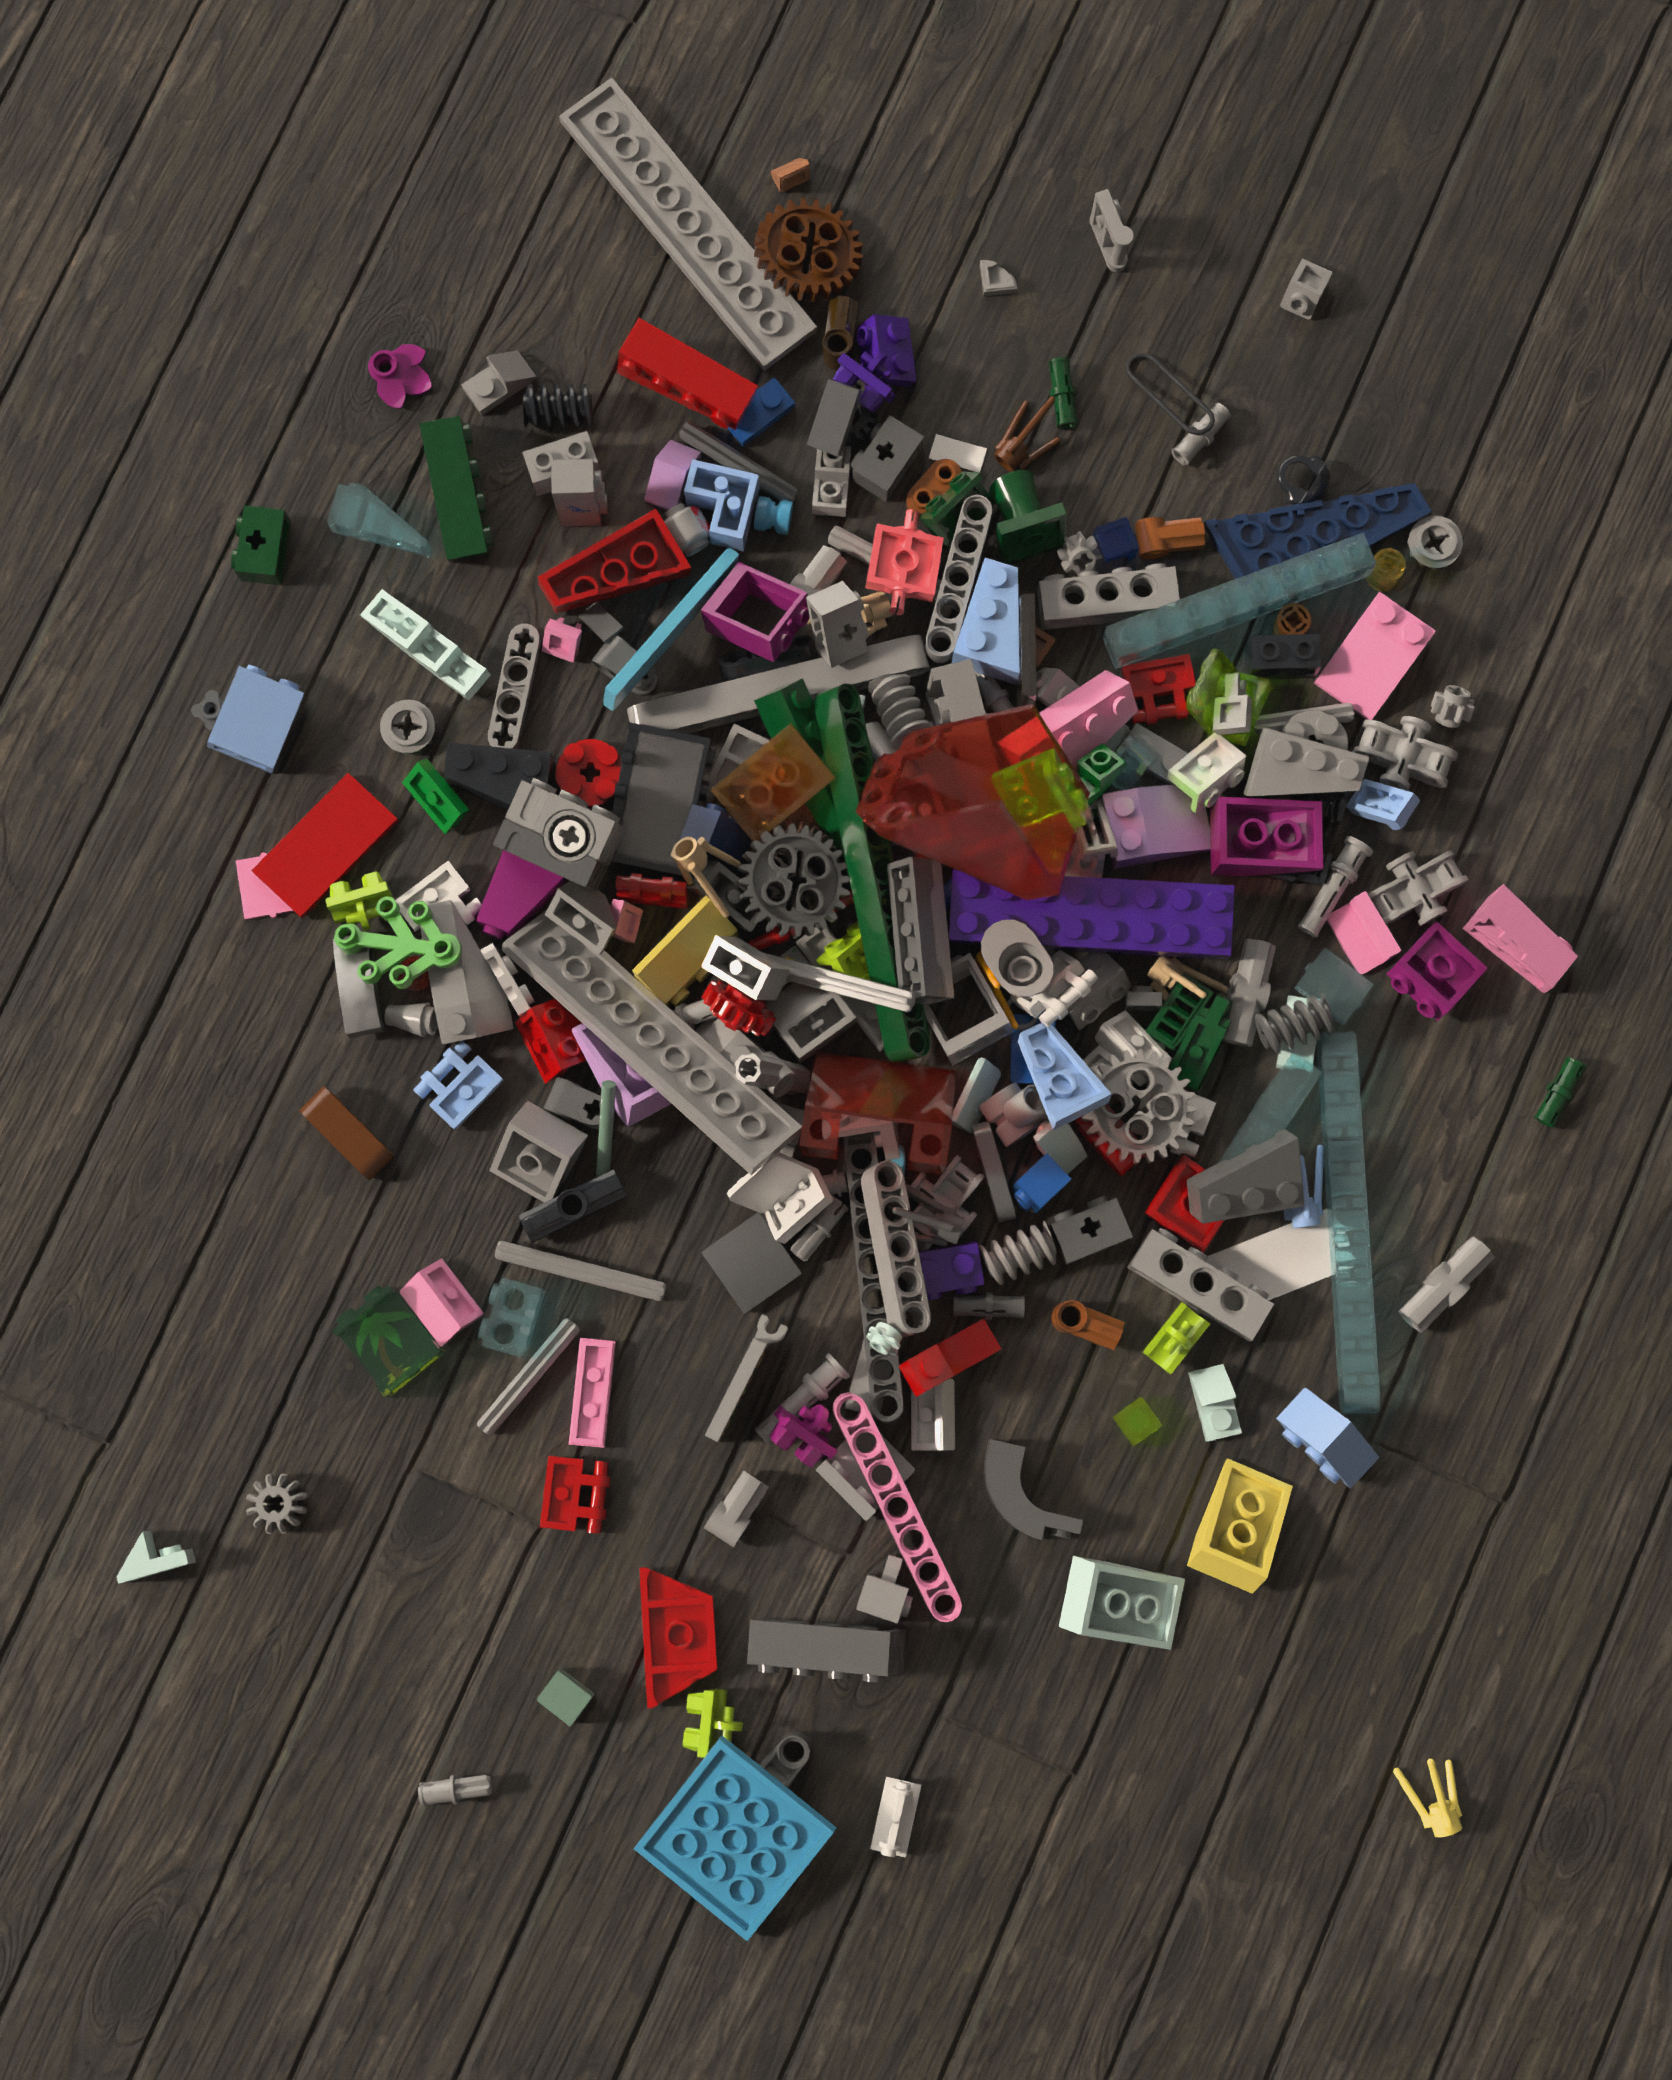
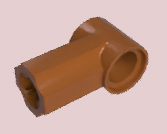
[1135,517,1205,560]
[1051,1300,1125,1351]

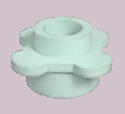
[866,1322,902,1355]

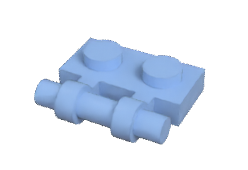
[413,1040,504,1131]

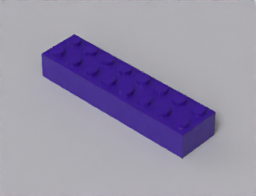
[949,870,1235,959]

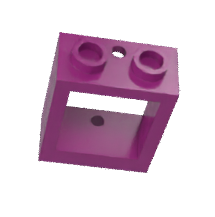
[701,562,810,662]

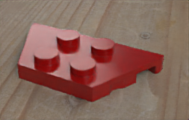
[639,1567,718,1709]

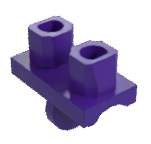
[833,352,896,414]

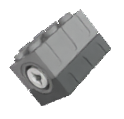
[493,778,625,892]

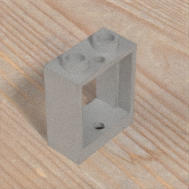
[923,953,1013,1066]

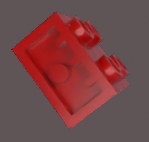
[515,999,587,1084]

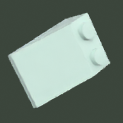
[1059,1556,1185,1650]

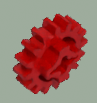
[701,980,776,1036]

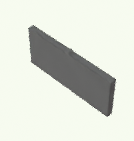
[578,602,624,644]

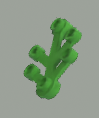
[334,897,462,989]

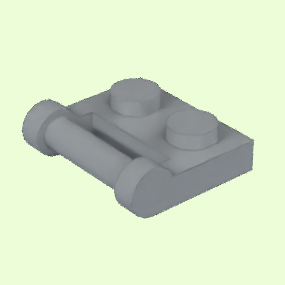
[1090,189,1134,272]

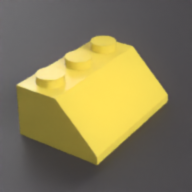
[632,895,739,1008]

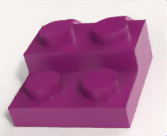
[1387,921,1487,1021]

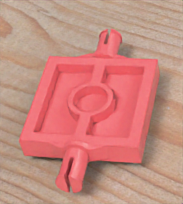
[865,509,944,615]

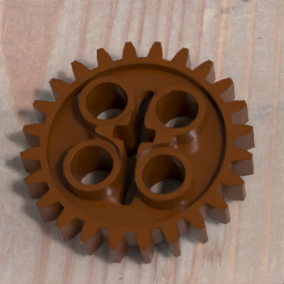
[754,198,863,302]

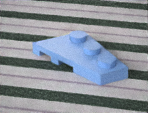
[1018,1023,1112,1130]

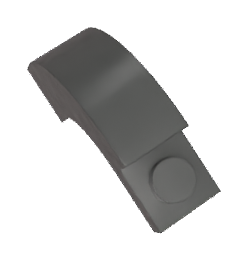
[984,1439,1083,1540]

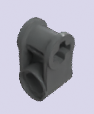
[591,635,657,696]
[543,1077,601,1130]
[758,1731,811,1788]

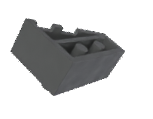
[1187,1129,1305,1224]

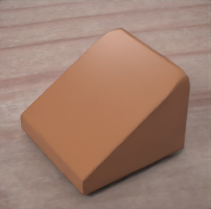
[771,158,810,193]

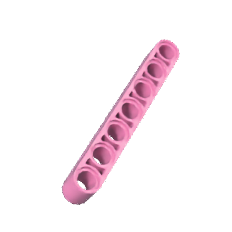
[833,1392,962,1622]

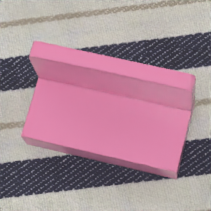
[1326,891,1401,975]
[400,1258,484,1346]

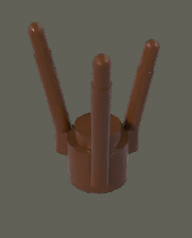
[993,396,1061,472]

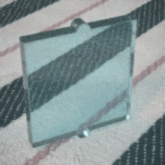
[1294,948,1373,1025]

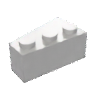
[1243,728,1369,796]

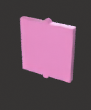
[236,852,294,920]

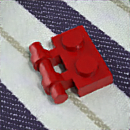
[1121,654,1200,725]
[616,873,689,909]
[540,1456,611,1534]

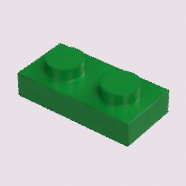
[402,758,469,834]

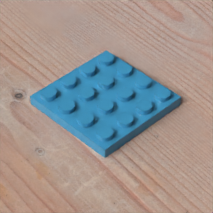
[634,1736,836,1941]

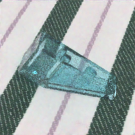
[327,483,432,557]

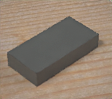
[807,379,863,456]

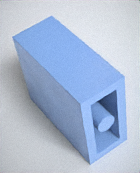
[207,665,304,773]

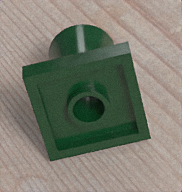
[989,470,1067,565]

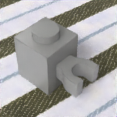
[856,1554,913,1624]

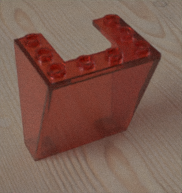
[800,1051,956,1175]

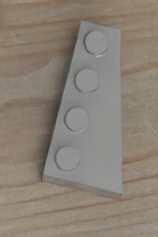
[925,659,1010,819]

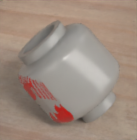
[664,503,710,557]

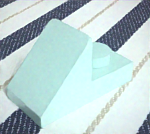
[1188,1364,1242,1442]
[117,1531,196,1584]

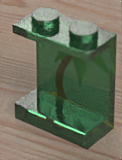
[332,1285,445,1398]

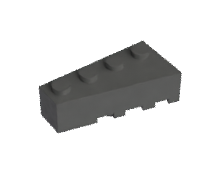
[747,1619,906,1682]

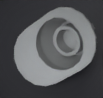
[981,920,1054,997]

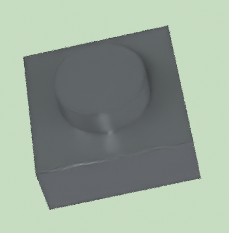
[1124,986,1162,1011]

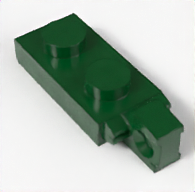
[1169,994,1233,1092]

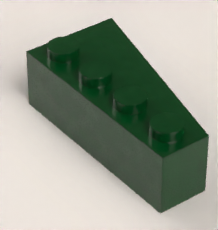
[419,415,494,562]

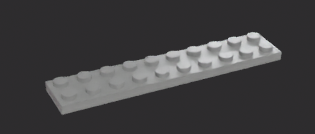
[559,77,817,371]
[502,910,802,1175]

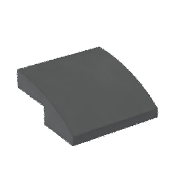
[701,1212,802,1314]

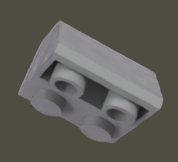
[766,982,856,1064]

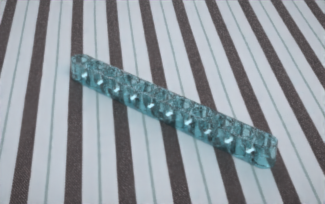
[1317,1031,1380,1415]

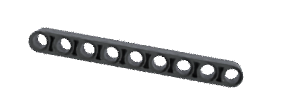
[843,1132,903,1424]

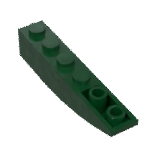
[754,678,846,861]

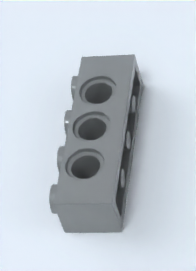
[1037,563,1180,630]
[1127,1228,1274,1342]

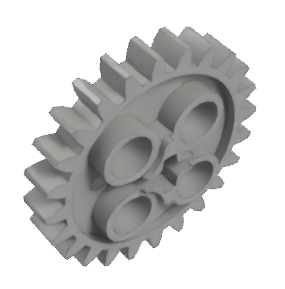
[1081,1049,1196,1165]

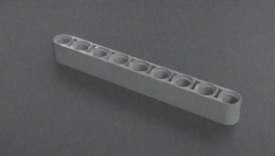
[627,635,930,744]

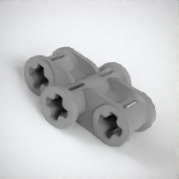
[1353,716,1458,791]
[1368,850,1469,926]
[907,1155,985,1251]

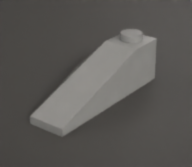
[418,900,514,1044]

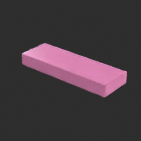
[569,1338,616,1448]

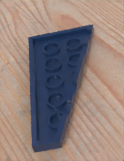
[1204,483,1432,611]

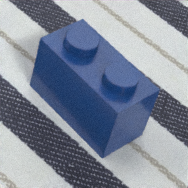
[1012,1153,1071,1214]

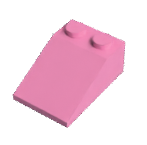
[1314,592,1436,720]

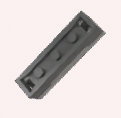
[887,856,954,1005]

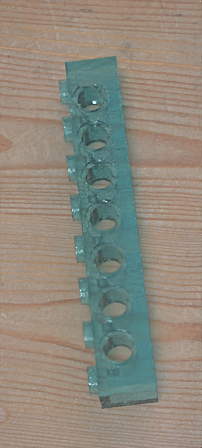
[1103,532,1377,669]

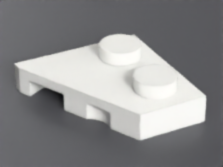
[480,943,535,1017]

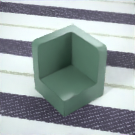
[537,1668,595,1726]

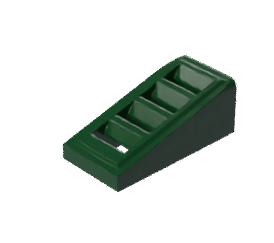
[1145,973,1214,1051]

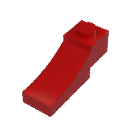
[899,1319,1001,1397]

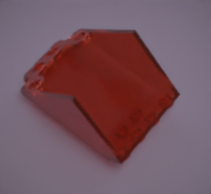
[855,704,1090,900]

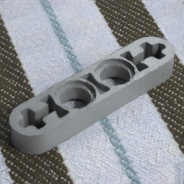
[488,624,541,749]

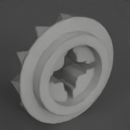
[1407,515,1463,570]
[380,700,436,755]

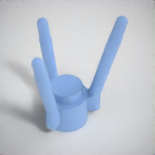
[1283,1145,1324,1228]

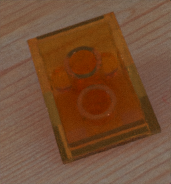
[711,723,835,841]

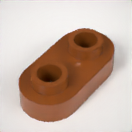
[906,459,962,520]

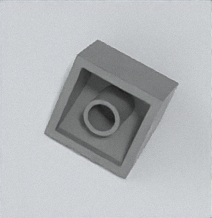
[489,1101,588,1203]

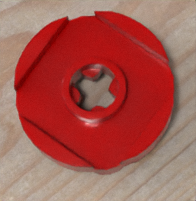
[556,739,622,809]

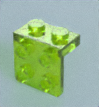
[1186,648,1273,746]
[992,748,1089,829]

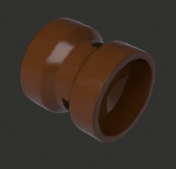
[1272,603,1311,635]

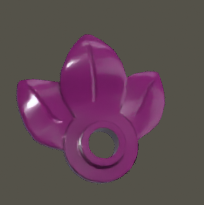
[368,344,432,409]

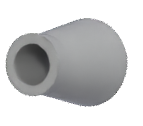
[384,1003,438,1037]

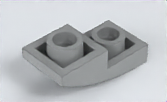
[812,446,851,517]

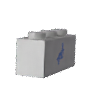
[551,459,608,527]

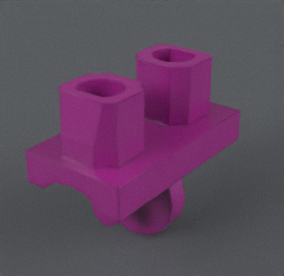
[769,1404,838,1468]

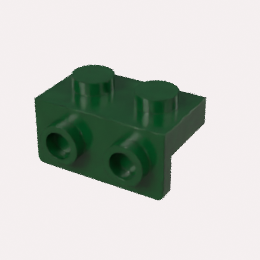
[919,472,996,549]

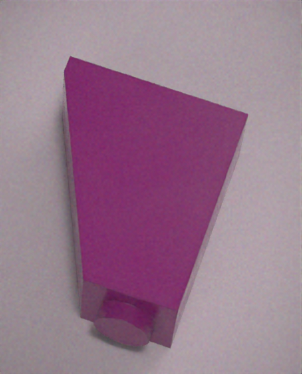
[476,850,571,939]

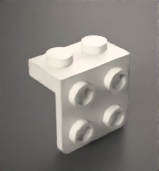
[727,1152,834,1244]

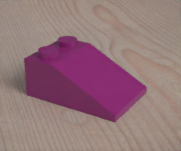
[1210,797,1323,877]

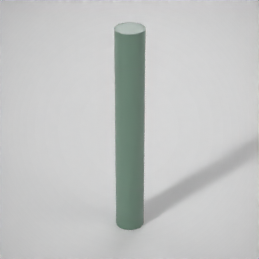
[596,1080,616,1176]

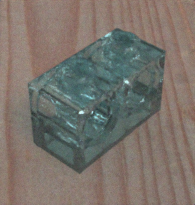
[478,1277,546,1359]

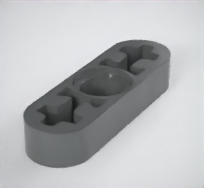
[971,1121,1016,1223]

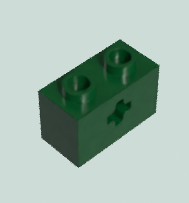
[231,505,291,585]

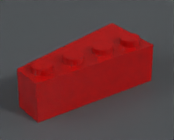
[617,318,758,430]
[538,509,691,614]

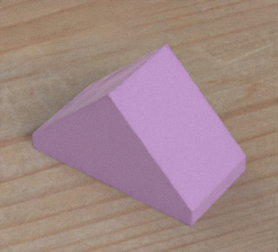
[644,440,702,511]

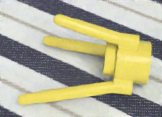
[1393,1759,1462,1837]

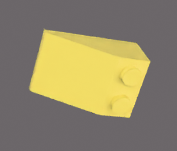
[1187,1458,1293,1594]

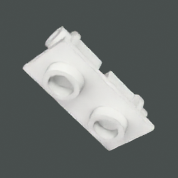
[870,1777,921,1857]

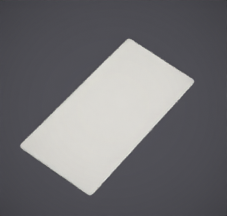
[1206,1208,1356,1311]

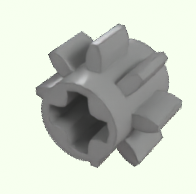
[1057,531,1102,575]
[1431,685,1475,728]

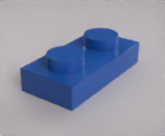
[727,377,795,447]

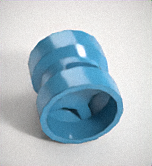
[754,496,793,535]

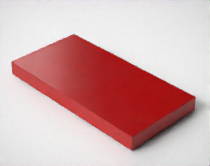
[251,773,399,919]

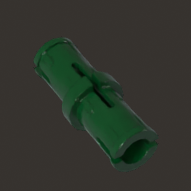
[1048,357,1078,429]
[1533,1057,1587,1128]

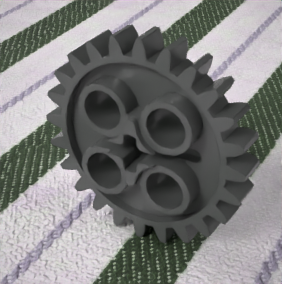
[737,824,850,939]

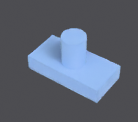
[1346,779,1420,830]

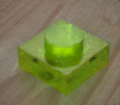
[1112,1396,1163,1446]

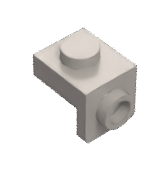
[1025,667,1080,708]

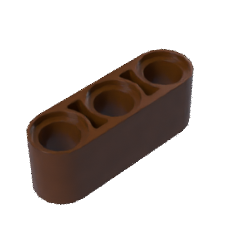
[299,1086,395,1181]

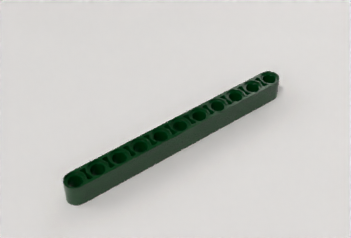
[814,683,931,1063]

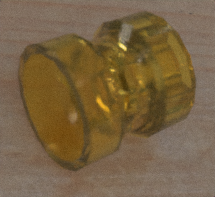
[1366,548,1406,591]

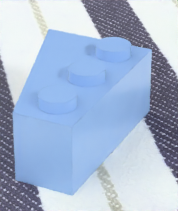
[951,557,1020,685]

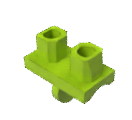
[325,871,394,931]
[1142,1302,1210,1374]
[683,1689,743,1758]

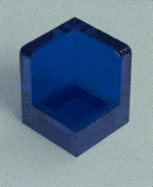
[1093,516,1139,563]

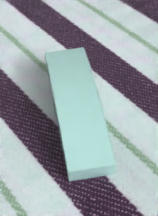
[360,590,491,700]

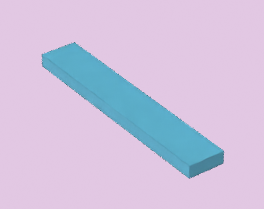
[603,548,739,711]

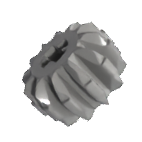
[246,1474,308,1534]

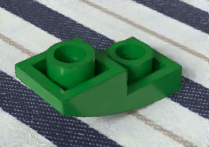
[1052,743,1126,812]

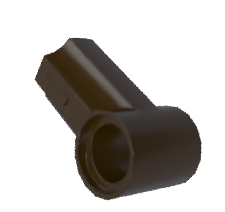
[822,296,859,370]

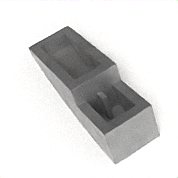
[333,935,385,1038]

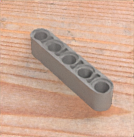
[925,495,992,663]
[861,1160,931,1337]

